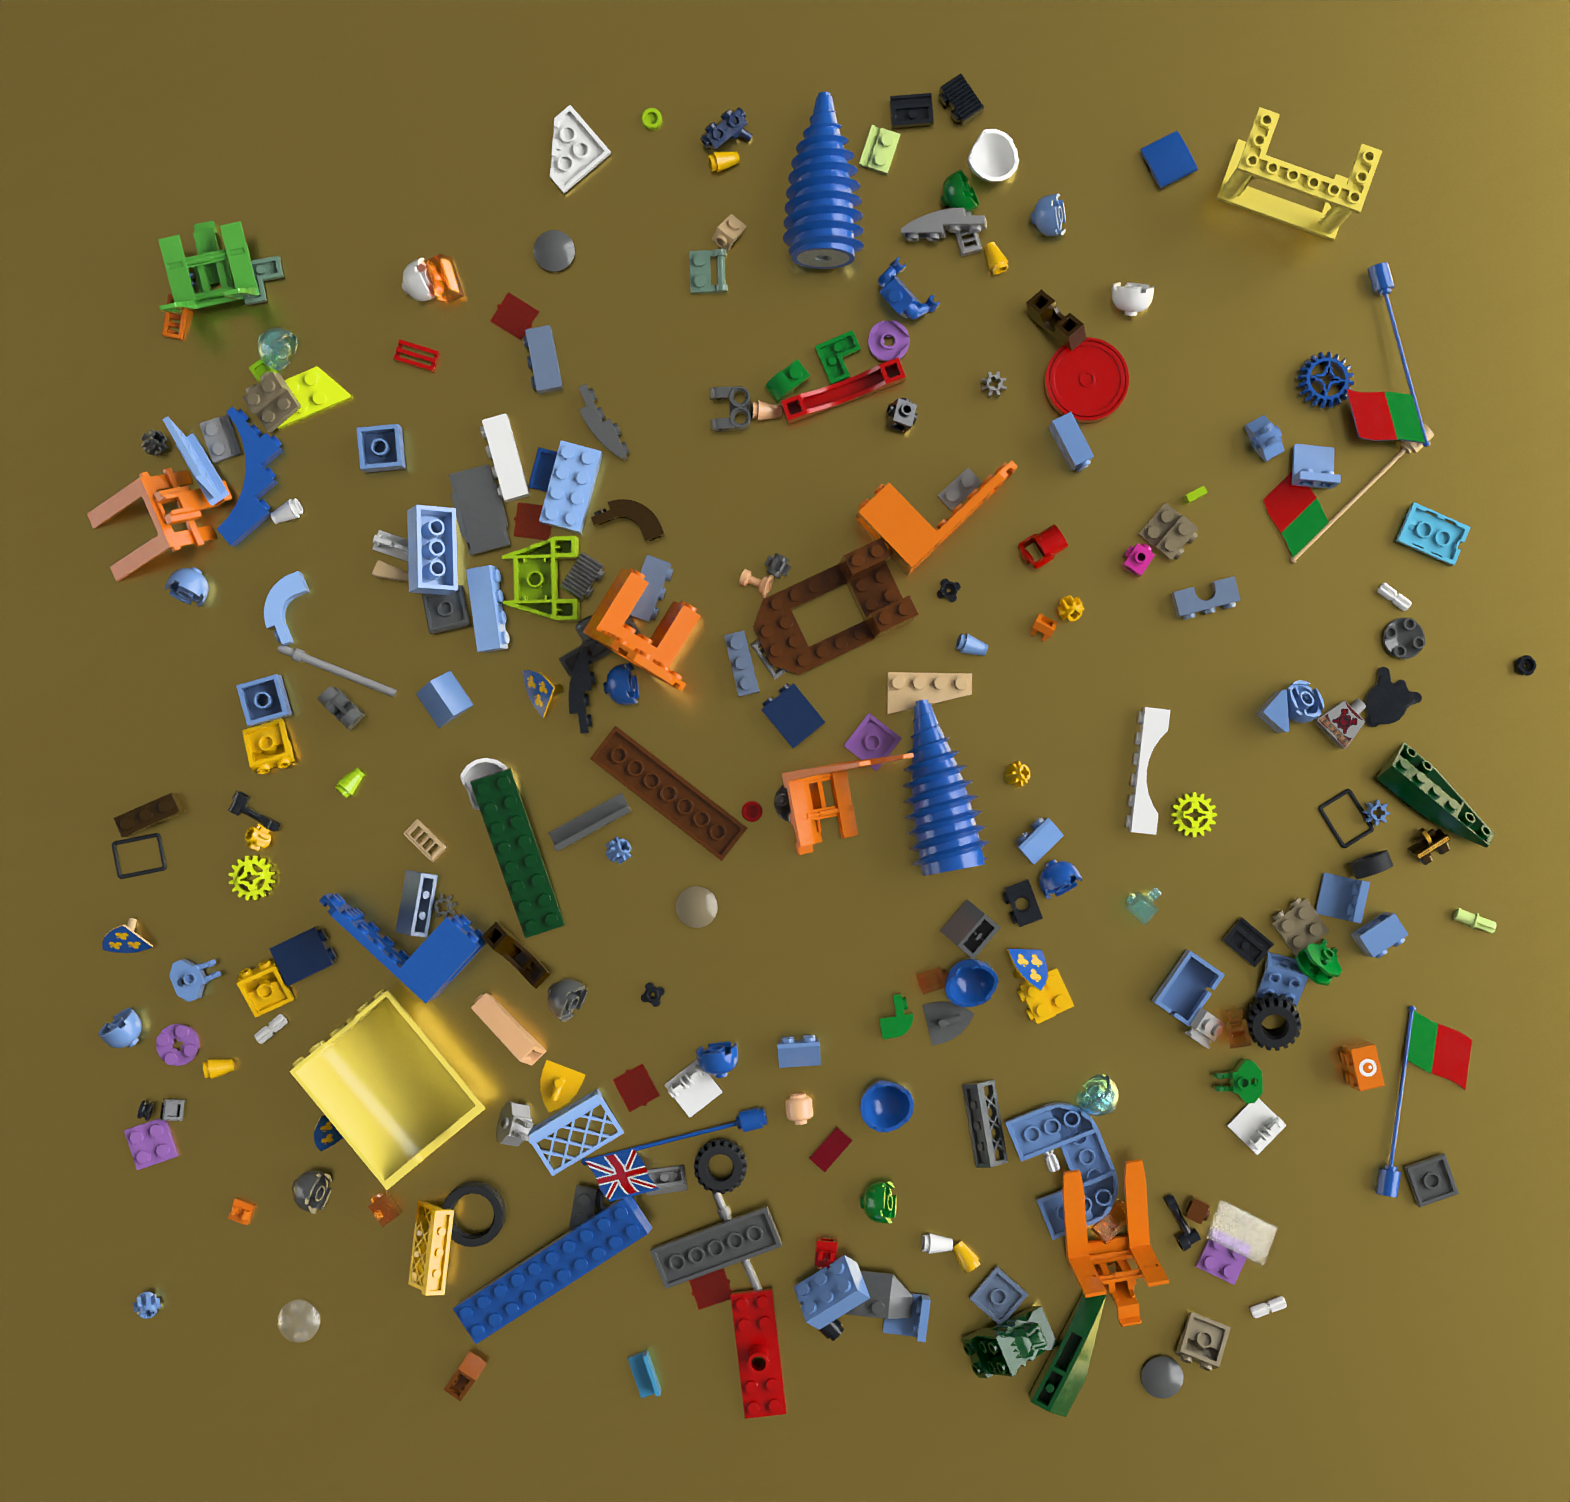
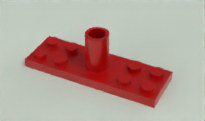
[730,1288,787,1419]

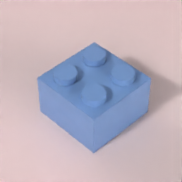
[357,424,406,473]
[236,674,292,727]
[1350,912,1409,958]

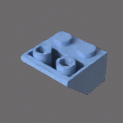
[1015,817,1064,865]
[777,1035,821,1068]

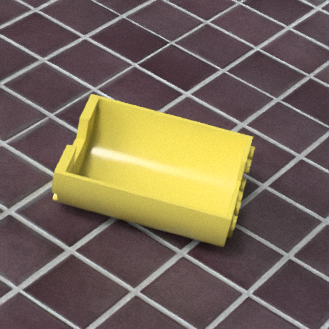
[289,989,486,1190]

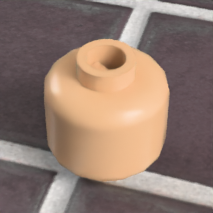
[785,1093,813,1125]

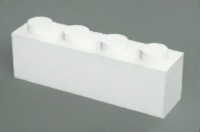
[480,413,530,503]

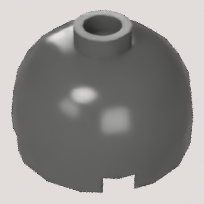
[547,979,587,1022]
[292,1170,332,1214]

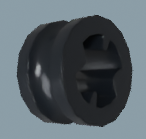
[137,1100,154,1121]

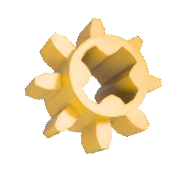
[1057,595,1084,621]
[1004,761,1030,788]
[244,824,271,851]

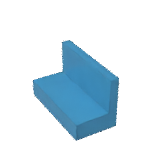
[628,1350,661,1398]

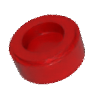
[742,801,762,822]

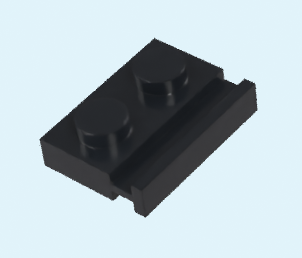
[890,93,934,128]
[1222,917,1274,967]

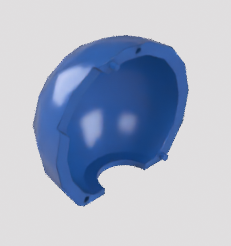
[945,959,999,1007]
[860,1081,914,1133]

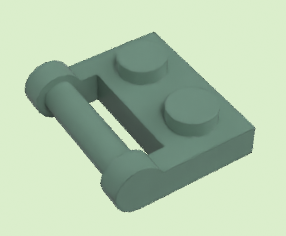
[689,249,728,294]

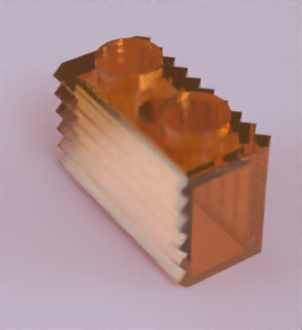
[424,254,464,303]

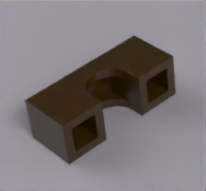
[1026,289,1087,352]
[114,793,185,837]

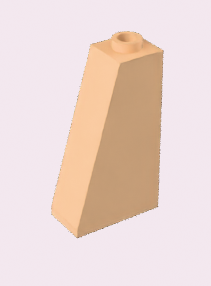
[471,993,546,1066]

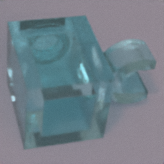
[1124,887,1162,925]

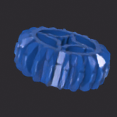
[1297,352,1354,409]

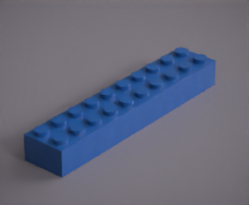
[453,1196,653,1344]

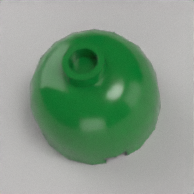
[941,169,979,212]
[860,1181,897,1223]

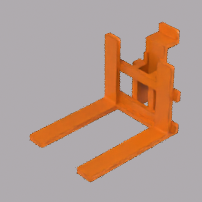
[87,468,232,581]

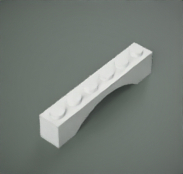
[1126,707,1170,835]

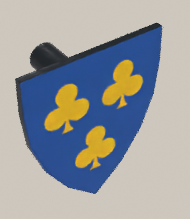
[313,1112,343,1151]

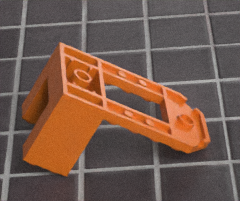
[856,461,1018,575]
[582,568,701,691]

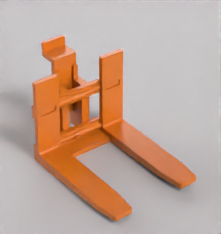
[782,753,914,855]
[1062,1159,1169,1327]

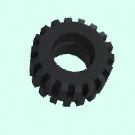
[1246,993,1301,1051]
[694,1138,747,1194]

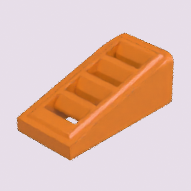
[162,293,189,340]

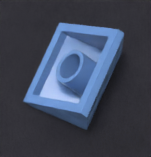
[416,671,474,728]
[1255,690,1289,733]

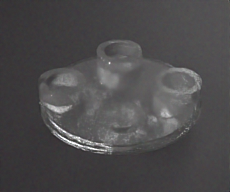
[278,1299,321,1342]

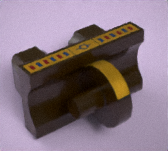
[1408,828,1451,865]

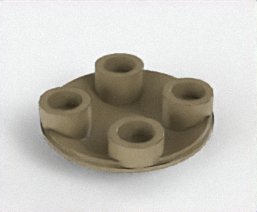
[676,886,718,928]

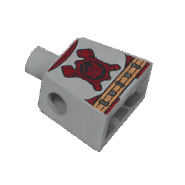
[1313,698,1366,749]

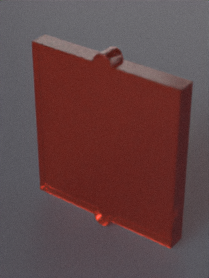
[490,292,539,340]
[514,502,552,540]
[613,1063,660,1112]
[689,1268,732,1310]

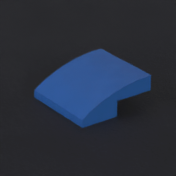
[1140,131,1198,188]

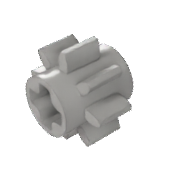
[981,371,1007,397]

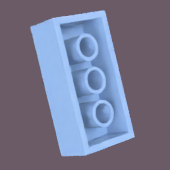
[539,440,603,534]
[407,505,458,595]

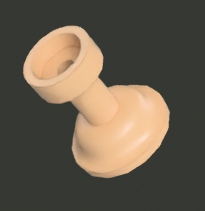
[739,569,774,598]

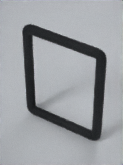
[1318,789,1374,848]
[112,833,167,879]

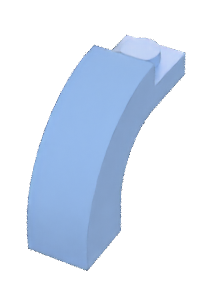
[264,571,309,646]

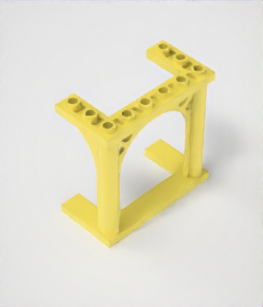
[1216,107,1382,241]

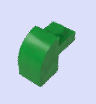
[765,359,810,405]
[879,993,913,1039]

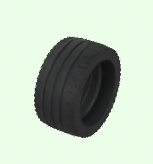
[442,1181,506,1247]

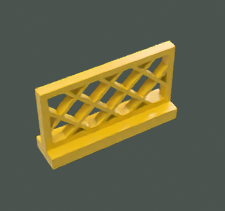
[408,1201,454,1296]

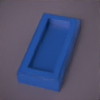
[528,447,557,493]

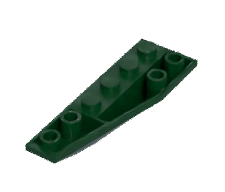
[1377,742,1495,848]
[1028,1293,1106,1417]

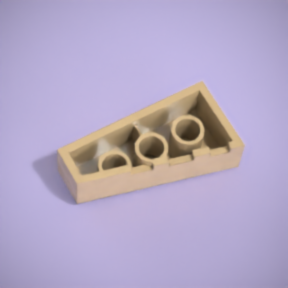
[887,672,972,715]

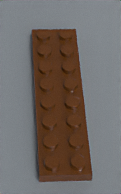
[590,726,747,861]

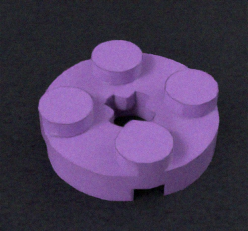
[868,320,909,362]
[156,1023,200,1066]

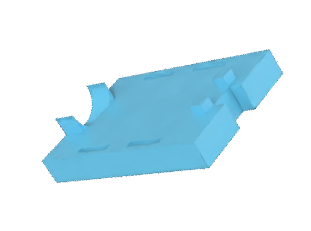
[1396,502,1471,566]

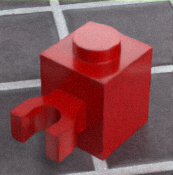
[814,1237,838,1270]

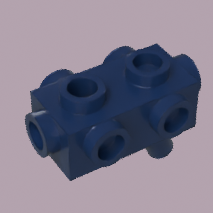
[700,107,753,149]

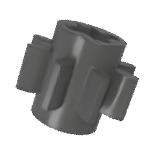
[141,429,168,456]
[765,553,791,579]
[432,894,457,919]

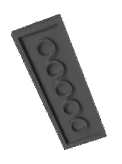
[650,1206,783,1289]

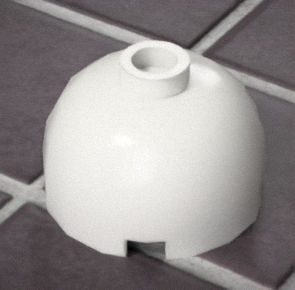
[402,258,441,301]
[1112,282,1154,316]

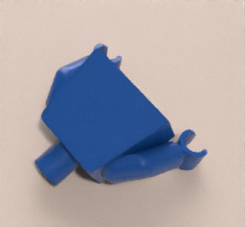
[878,257,940,319]

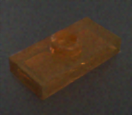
[1091,1199,1126,1244]

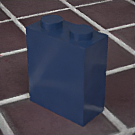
[761,683,825,749]
[269,926,337,986]

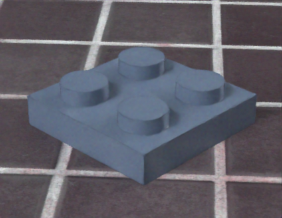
[969,1266,1028,1324]

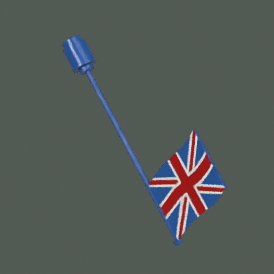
[581,1107,768,1202]

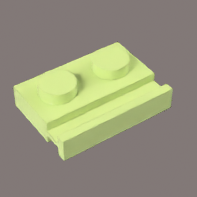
[859,125,900,175]

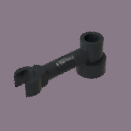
[228,790,281,832]
[1163,1194,1201,1252]

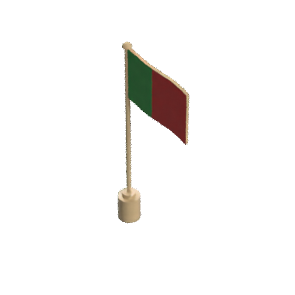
[1263,423,1434,563]

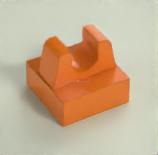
[1031,613,1058,641]
[228,1197,256,1226]

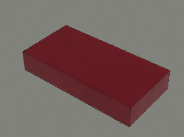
[809,1126,852,1172]

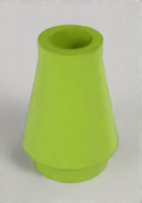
[334,767,365,798]

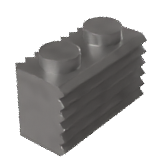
[560,552,605,601]

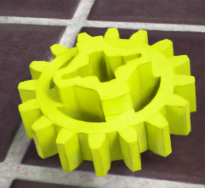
[1171,792,1217,837]
[228,855,275,901]

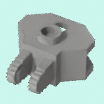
[496,1101,534,1147]

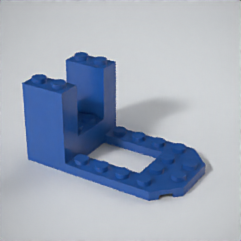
[319,893,487,1003]

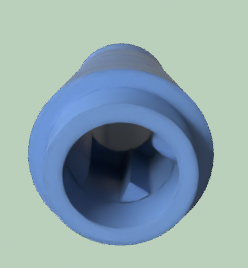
[956,633,988,656]

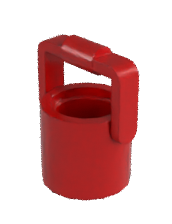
[1018,524,1068,569]

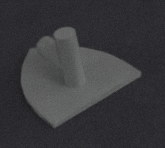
[923,1001,974,1046]

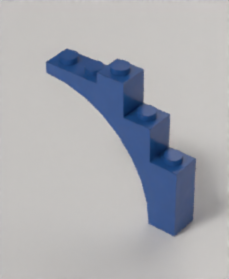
[217,406,283,547]

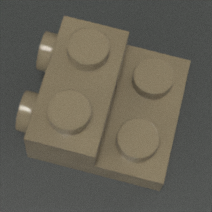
[242,372,301,432]
[1138,502,1199,561]
[1270,897,1330,956]
[1175,1312,1231,1371]

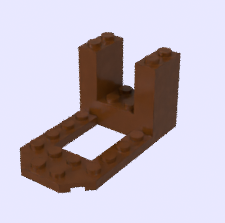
[753,538,919,675]

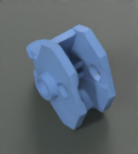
[1245,415,1285,462]
[169,959,221,1002]

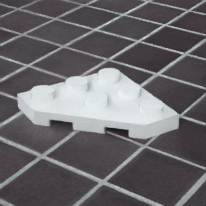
[550,105,611,193]

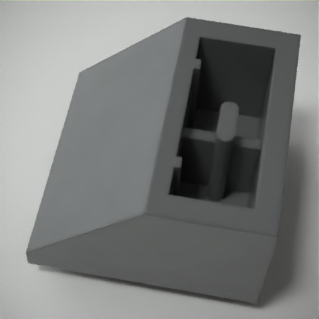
[940,899,1001,959]

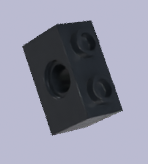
[1001,879,1043,927]

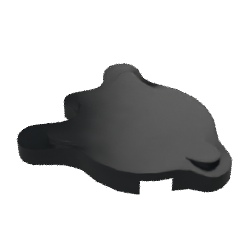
[1364,667,1422,727]

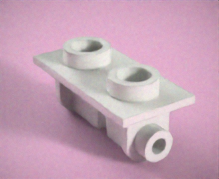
[372,530,408,562]

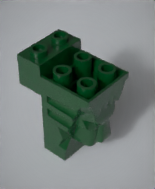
[962,1306,1058,1378]

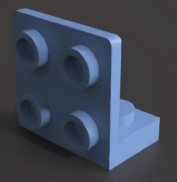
[1292,444,1341,489]
[1315,873,1370,923]
[1256,952,1308,1007]
[883,1293,931,1342]

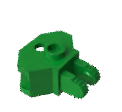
[1295,938,1342,986]
[1214,1059,1263,1104]

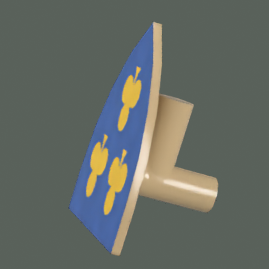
[102,918,153,953]

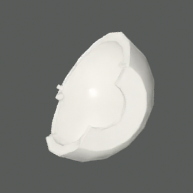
[967,129,1019,182]
[460,758,508,810]

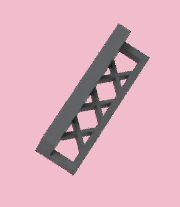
[548,793,632,851]
[962,1080,1008,1168]

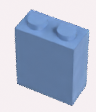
[1048,412,1094,472]

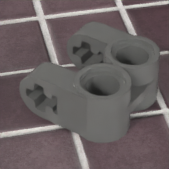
[709,386,751,431]
[318,686,365,731]

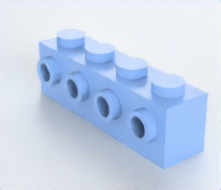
[466,565,509,653]

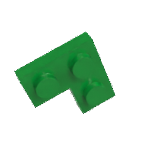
[815,330,861,385]

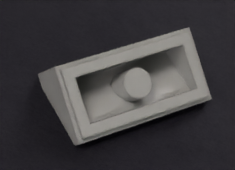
[646,1165,687,1196]

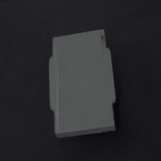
[449,464,511,556]

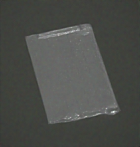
[1206,1200,1277,1266]

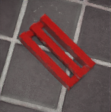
[393,339,440,372]

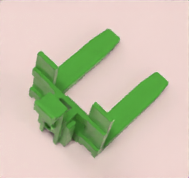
[158,221,260,313]

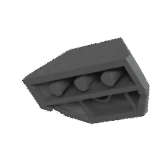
[845,1270,913,1319]

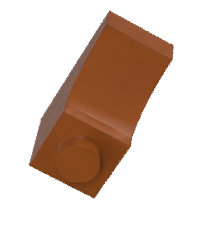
[443,1351,487,1401]

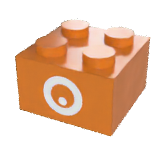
[1340,1041,1385,1091]

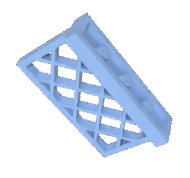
[163,416,229,506]
[528,1088,624,1176]

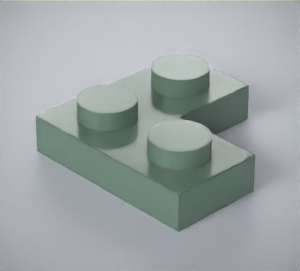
[243,255,284,305]

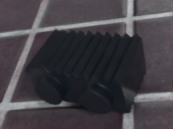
[939,73,984,126]

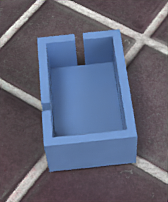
[1151,949,1225,1026]
[794,1255,870,1330]

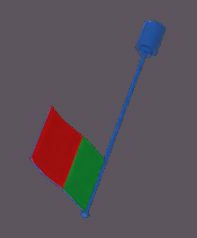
[1346,262,1430,447]
[1376,1006,1472,1197]

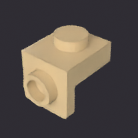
[712,214,747,252]

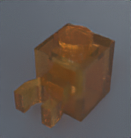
[916,966,947,995]
[1225,1008,1251,1049]
[368,1191,403,1227]

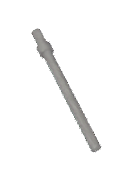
[277,644,397,698]
[712,1192,762,1290]

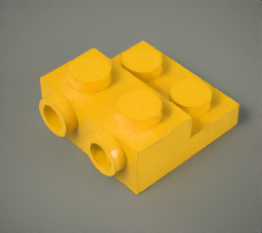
[242,718,295,774]
[236,959,294,1018]
[1017,968,1074,1024]

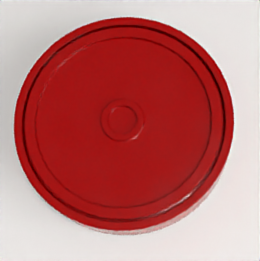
[1044,337,1129,423]

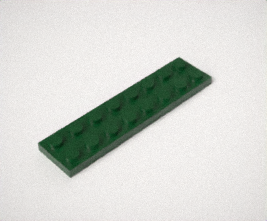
[470,768,565,938]

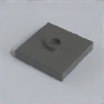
[422,585,471,635]
[1404,1153,1459,1208]

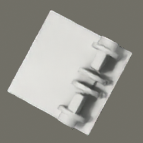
[664,1059,723,1118]
[1227,1098,1286,1155]

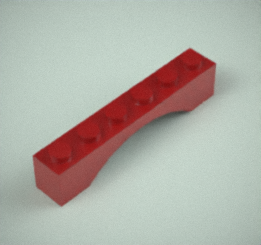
[781,357,906,424]

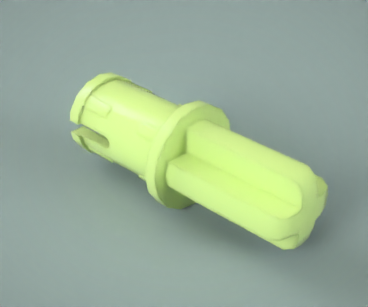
[1453,908,1496,934]

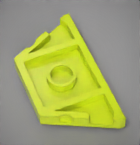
[277,366,352,429]

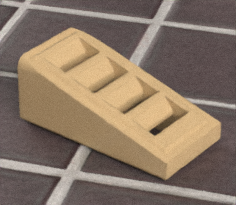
[371,560,409,582]
[403,818,448,862]

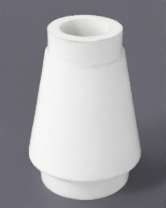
[270,498,303,524]
[921,1233,953,1254]

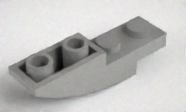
[901,207,987,241]

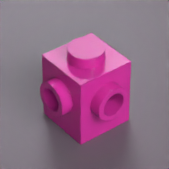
[1122,543,1155,577]

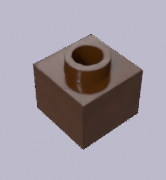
[1183,1196,1211,1224]

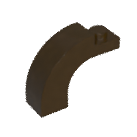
[591,499,665,543]
[481,922,551,989]

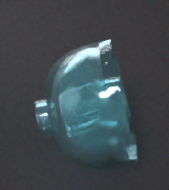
[257,327,298,371]
[1076,1074,1119,1116]

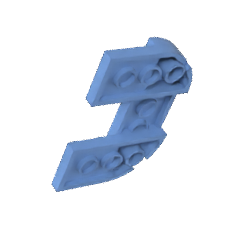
[1005,1102,1118,1240]

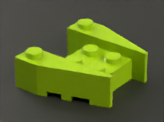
[502,536,581,622]

